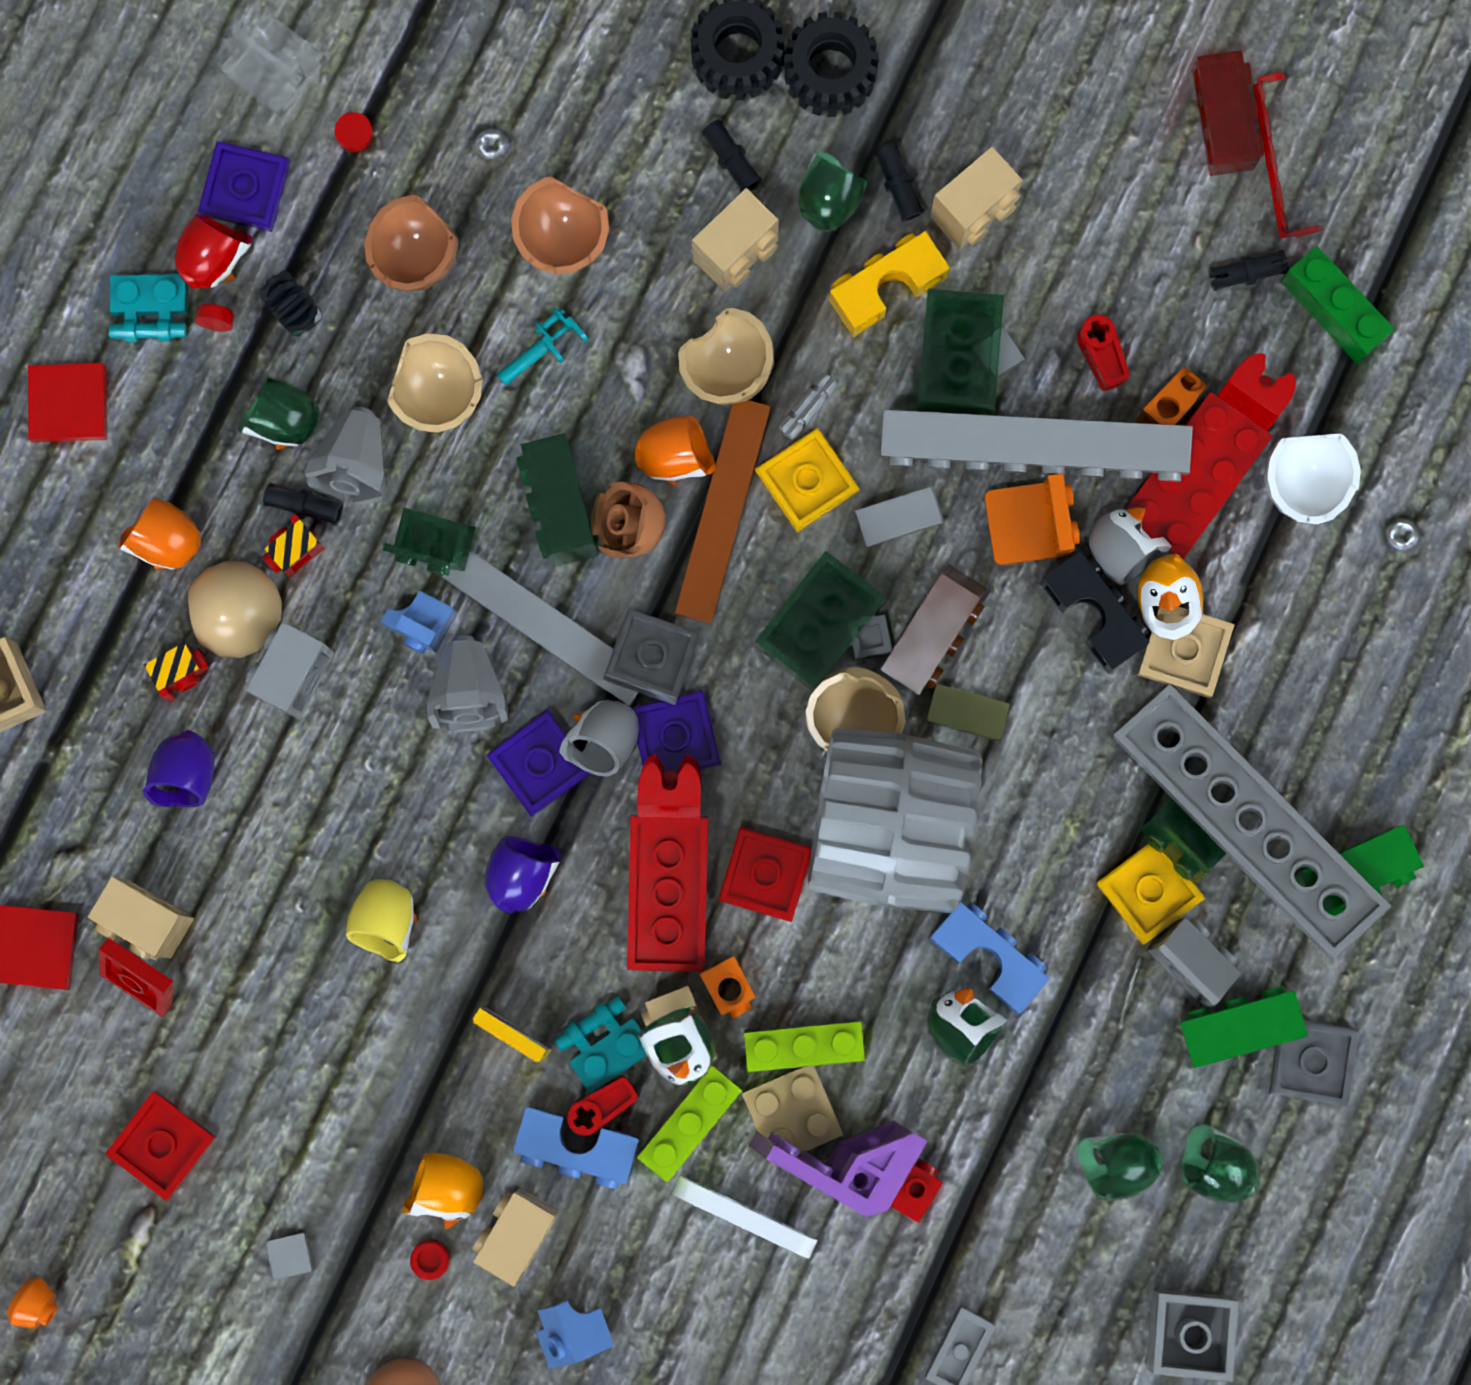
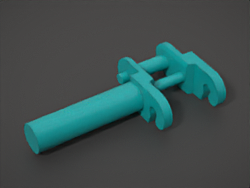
[496,307,588,386]

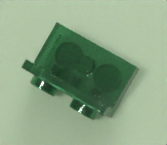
[383,507,476,576]
[1140,798,1226,884]

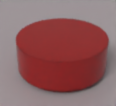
[334,112,373,152]
[195,304,235,332]
[410,1239,450,1280]

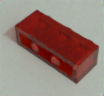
[1191,50,1264,176]

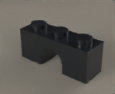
[1040,550,1150,674]

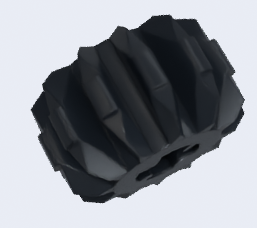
[260,270,322,337]

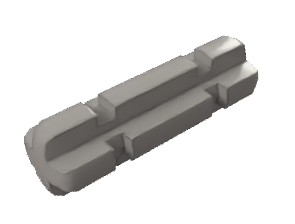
[779,373,837,440]

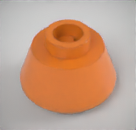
[7,1277,59,1329]

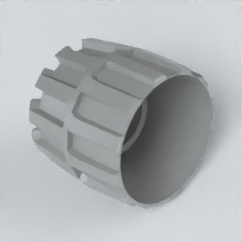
[808,728,982,913]

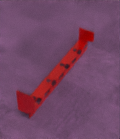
[1253,71,1325,239]

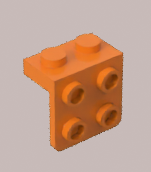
[984,473,1080,566]

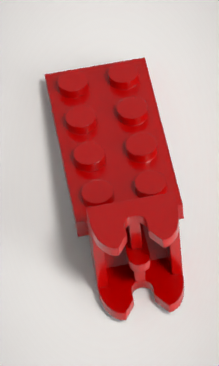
[1125,353,1296,560]
[627,754,708,972]

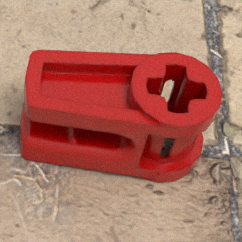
[1077,315,1130,392]
[567,1077,638,1136]

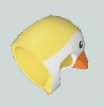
[346,879,417,963]

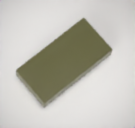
[926,684,1010,742]

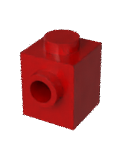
[891,1158,943,1224]

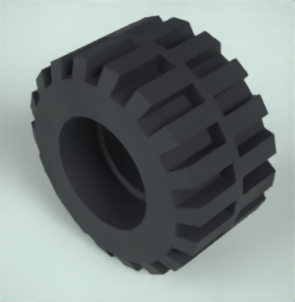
[690,0,784,101]
[784,12,879,117]

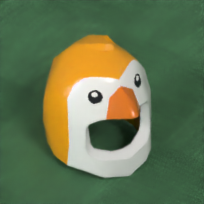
[1137,554,1204,640]
[401,1153,484,1230]

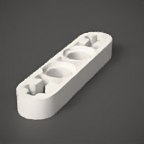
[671,1175,818,1259]

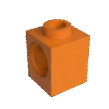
[700,956,756,1019]

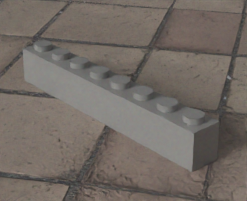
[881,410,1193,482]

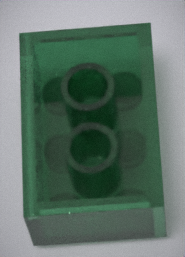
[916,289,1004,416]
[516,433,598,568]
[755,551,887,692]

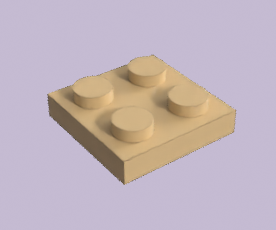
[1137,606,1235,698]
[741,1066,843,1166]

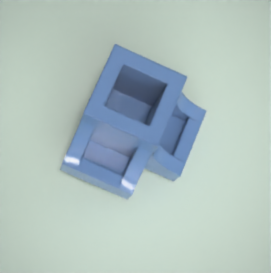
[381,591,457,654]
[536,1301,614,1369]

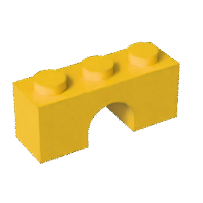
[829,231,950,337]

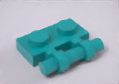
[109,274,188,342]
[554,996,655,1094]

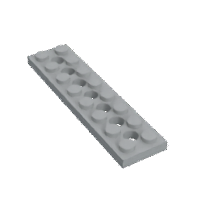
[1113,684,1391,962]

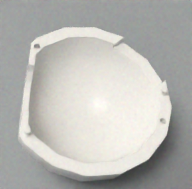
[1264,434,1361,524]

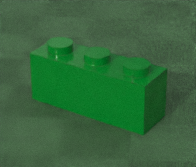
[1281,246,1394,364]
[1294,824,1425,916]
[1180,986,1308,1068]

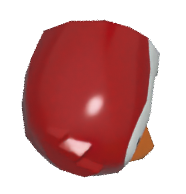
[174,214,253,289]

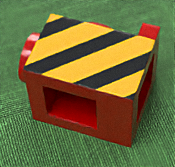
[262,514,325,578]
[144,642,210,702]

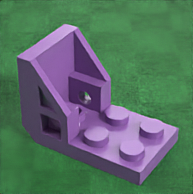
[749,1120,927,1217]

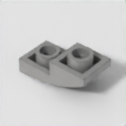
[855,487,944,547]

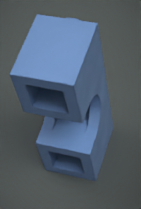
[928,902,1050,1014]
[513,1106,640,1189]

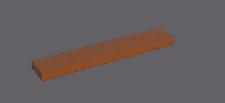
[675,400,771,625]

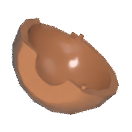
[511,176,609,275]
[364,194,459,292]

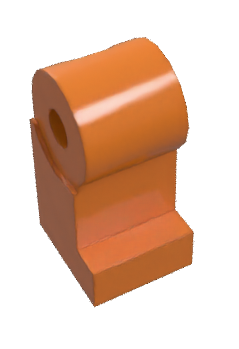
[1135,366,1208,425]

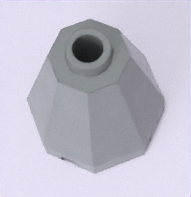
[305,407,386,505]
[427,635,508,732]

